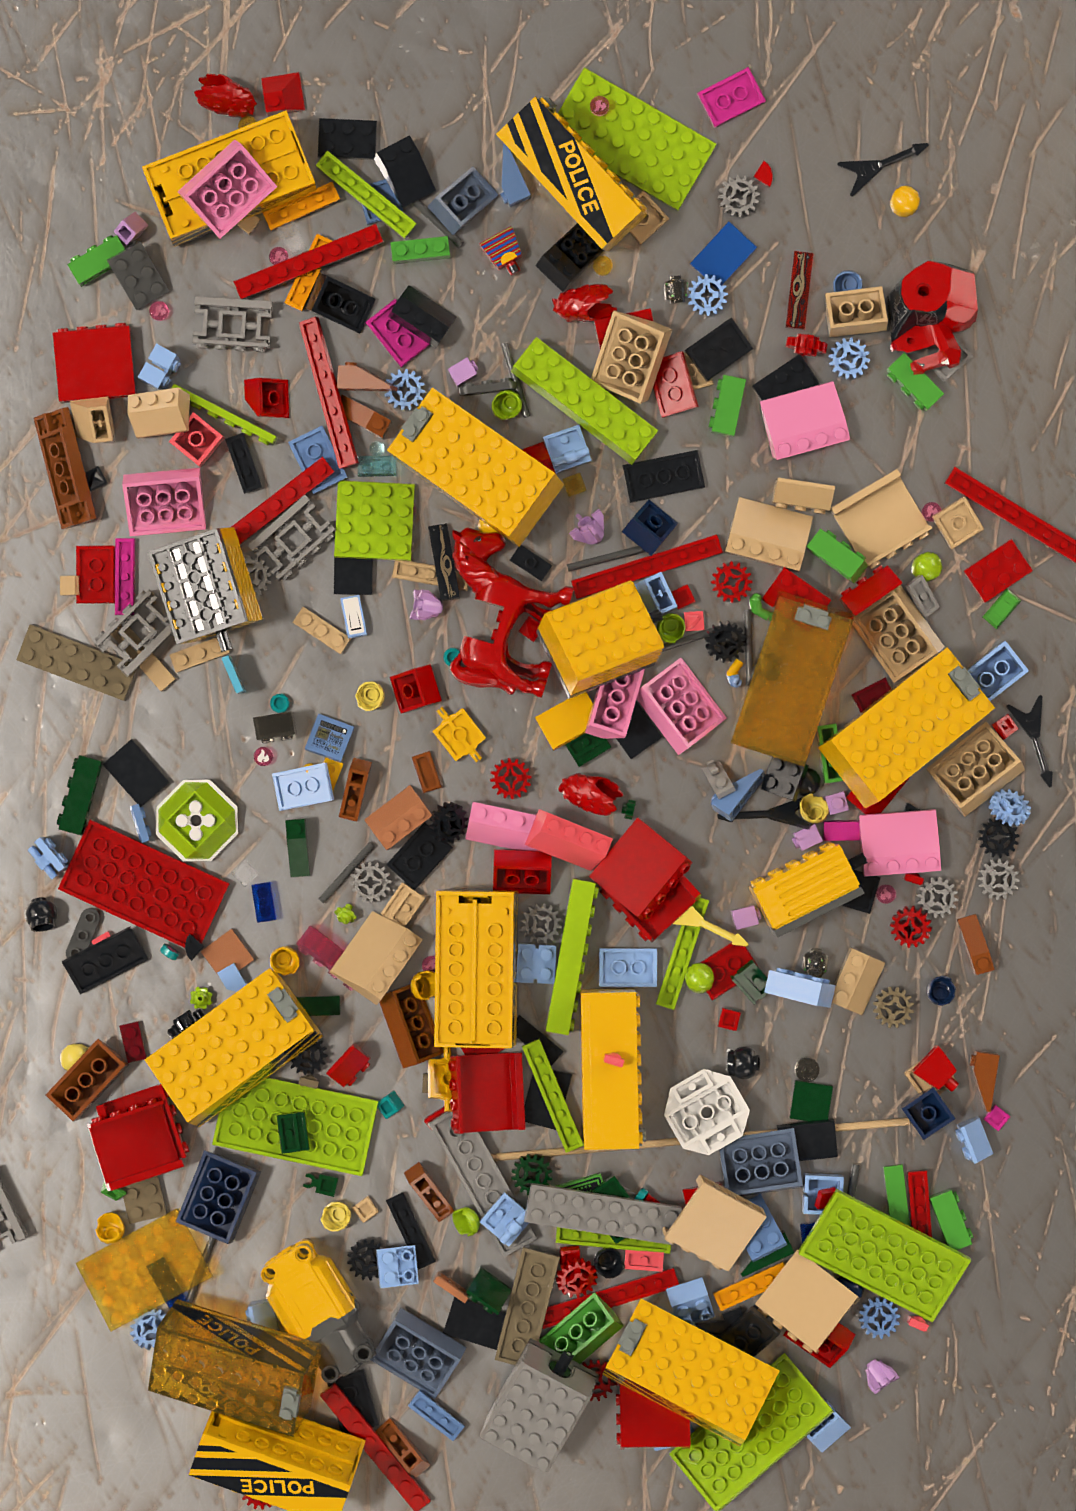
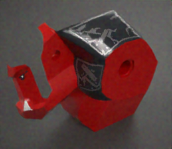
[887,261,978,375]

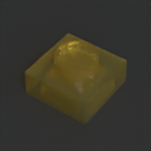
[562,473,587,497]

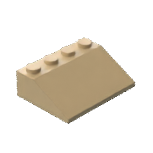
[591,310,673,404]
[724,497,813,572]
[851,585,945,683]
[926,722,1025,817]
[330,911,423,1005]

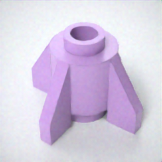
[569,509,604,545]
[410,589,443,620]
[865,1359,900,1394]

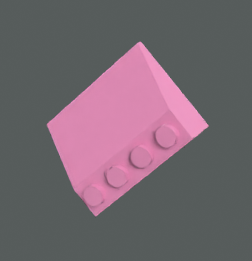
[178,140,277,239]
[759,381,850,460]
[122,468,206,536]
[636,658,727,755]
[859,809,941,877]

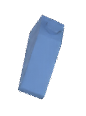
[500,144,531,207]
[711,769,765,822]

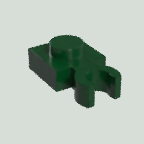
[621,800,636,820]
[303,1173,339,1197]

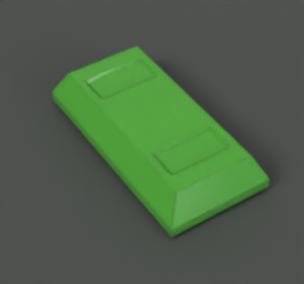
[982,588,1022,630]

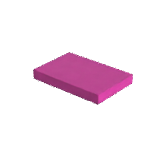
[697,67,766,128]
[365,299,430,368]

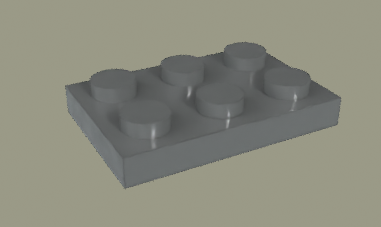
[107,241,169,310]

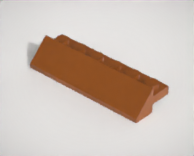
[34,407,96,529]

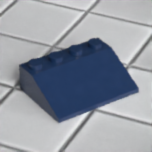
[176,1150,261,1244]

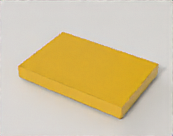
[535,692,593,751]

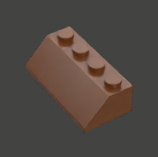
[379,984,444,1068]
[46,1039,129,1121]

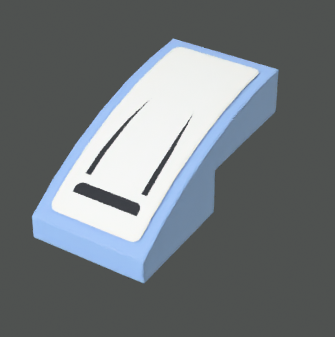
[340,595,367,639]

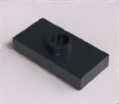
[510,545,552,582]

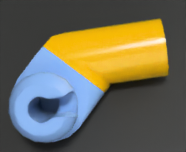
[727,658,744,688]

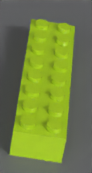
[511,337,658,465]
[546,878,599,1035]

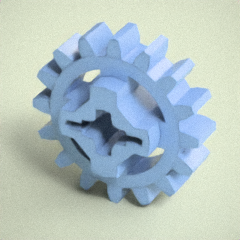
[687,274,728,316]
[828,337,870,380]
[384,369,425,411]
[989,789,1031,826]
[130,1307,172,1350]

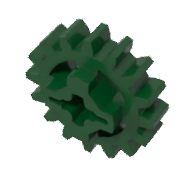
[511,1153,553,1196]

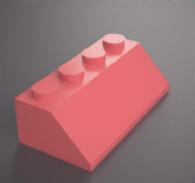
[525,809,613,871]

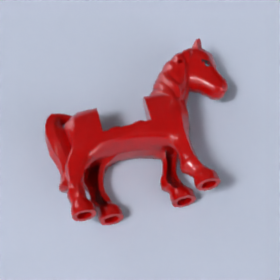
[449,527,574,698]

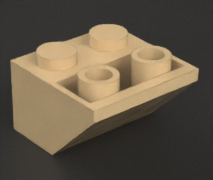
[70,397,115,443]

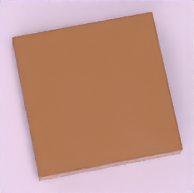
[200,929,254,975]
[433,1271,469,1303]

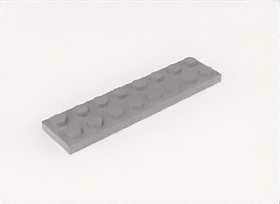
[429,1111,537,1257]
[524,1183,682,1245]

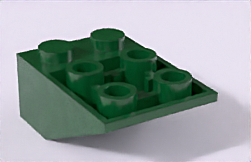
[466,1266,512,1315]

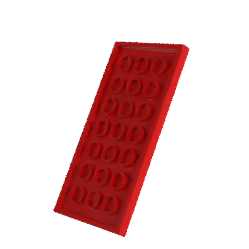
[58,819,230,948]

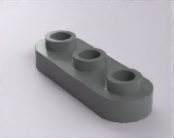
[459,378,517,396]
[66,908,100,958]

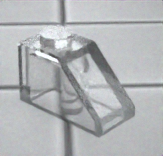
[276,221,308,259]

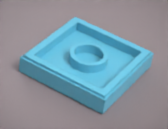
[222,655,246,694]

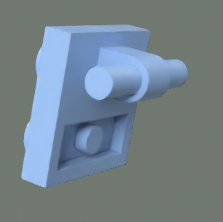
[543,425,592,473]
[28,837,68,880]
[479,1192,529,1247]
[376,1245,419,1288]

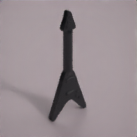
[837,143,929,197]
[1006,695,1053,788]
[717,797,810,829]

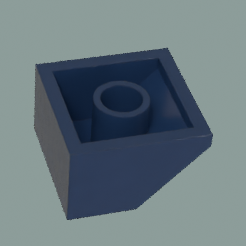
[622,499,678,556]
[901,1087,956,1140]

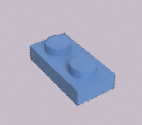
[129,804,151,843]

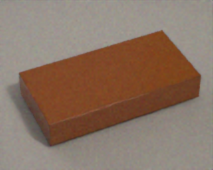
[412,751,442,793]

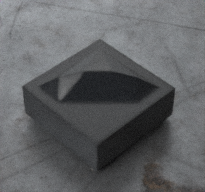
[86,466,108,492]

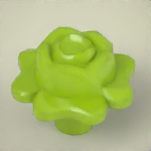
[334,904,357,924]
[190,987,212,1009]

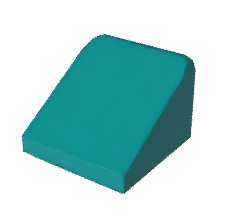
[377,1091,404,1119]

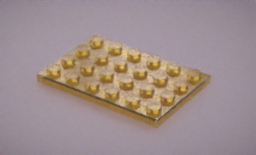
[76,1208,213,1332]

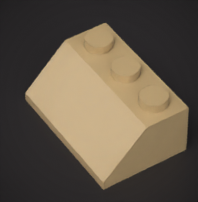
[825,286,888,338]
[127,387,190,439]
[772,477,835,514]
[832,948,885,1015]

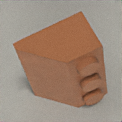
[364,785,433,850]

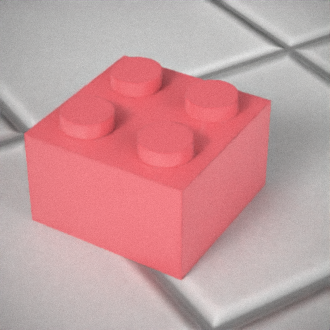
[169,412,225,468]

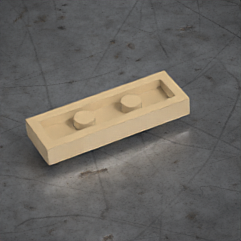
[292,607,351,654]
[169,637,230,673]

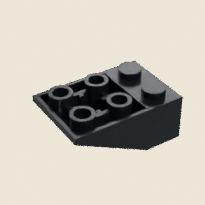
[535,223,604,292]

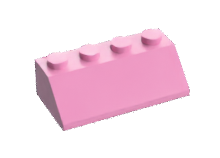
[585,669,645,739]
[465,802,539,851]

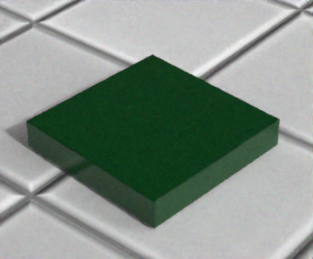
[789,1080,833,1121]

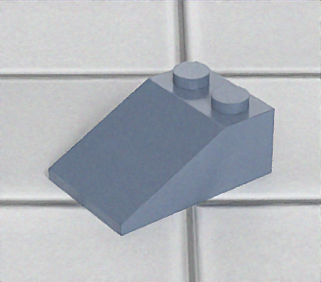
[428,167,498,235]

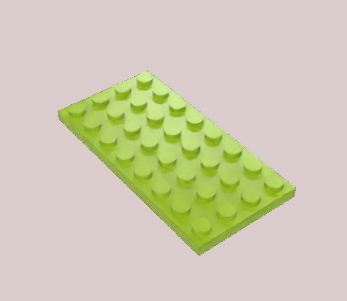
[558,67,717,211]
[212,1077,378,1176]
[798,1189,971,1323]
[669,1353,834,1511]

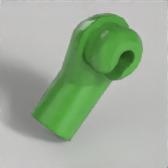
[749,593,771,621]

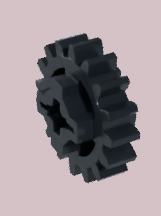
[704,620,747,663]
[429,802,468,844]
[977,817,1020,858]
[167,1008,205,1039]
[289,1040,328,1075]
[347,1238,384,1281]

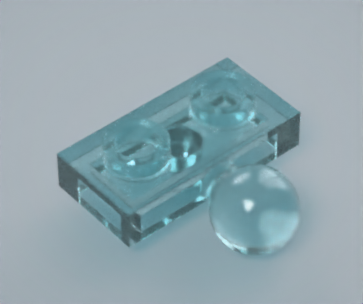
[358,441,396,477]

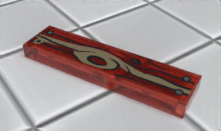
[785,251,813,330]

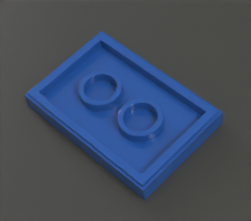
[690,222,757,290]

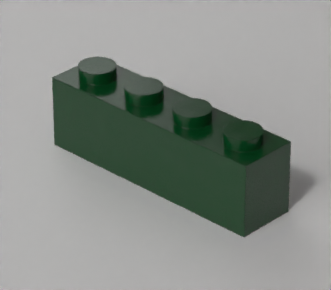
[57,755,103,835]

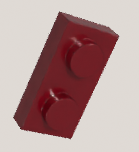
[119,1021,147,1063]

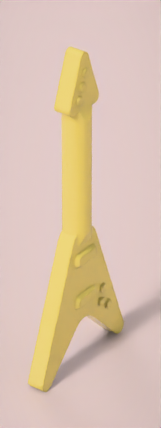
[673,906,749,947]

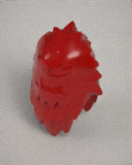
[194,74,257,117]
[552,284,617,322]
[558,773,623,816]

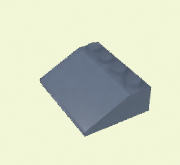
[719,1128,803,1197]
[370,1308,467,1399]

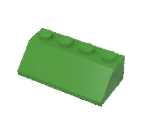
[539,1292,624,1364]

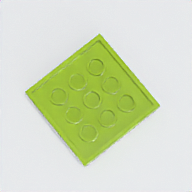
[334,481,415,561]

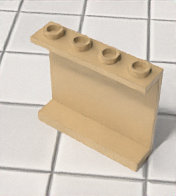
[830,469,932,569]
[662,1174,767,1272]
[755,1249,860,1354]

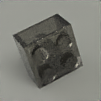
[253,711,297,744]

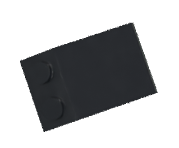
[374,135,436,208]
[304,273,376,334]

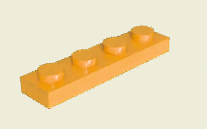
[263,182,341,231]
[284,234,332,312]
[713,1261,784,1311]

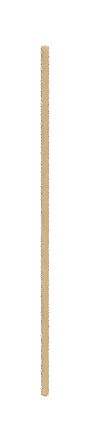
[491,1118,910,1161]

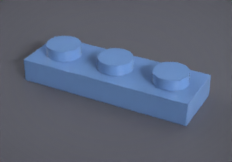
[408,1390,465,1441]

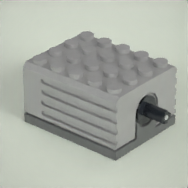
[480,1338,598,1472]

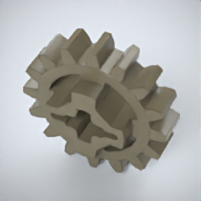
[872,987,914,1028]

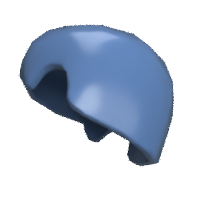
[833,270,863,292]

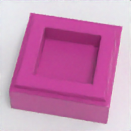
[983,1104,1010,1132]

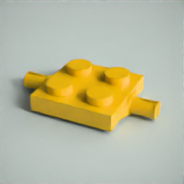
[433,706,486,763]
[428,1047,452,1112]

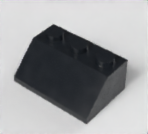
[388,285,457,348]

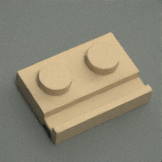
[380,882,425,927]

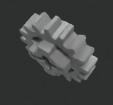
[718,175,760,218]
[245,556,272,595]
[977,858,1020,900]
[350,861,392,903]
[916,877,958,918]
[520,903,562,945]

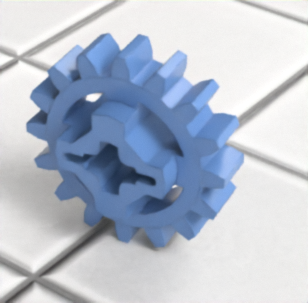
[858,1296,900,1339]

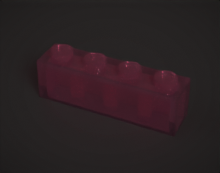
[296,925,353,991]

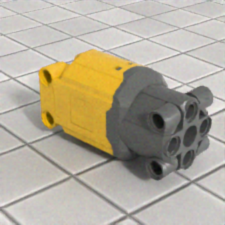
[261,1238,377,1383]

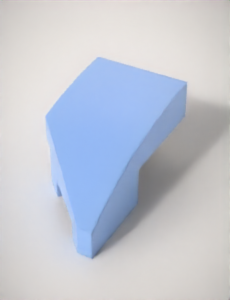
[217,963,247,992]

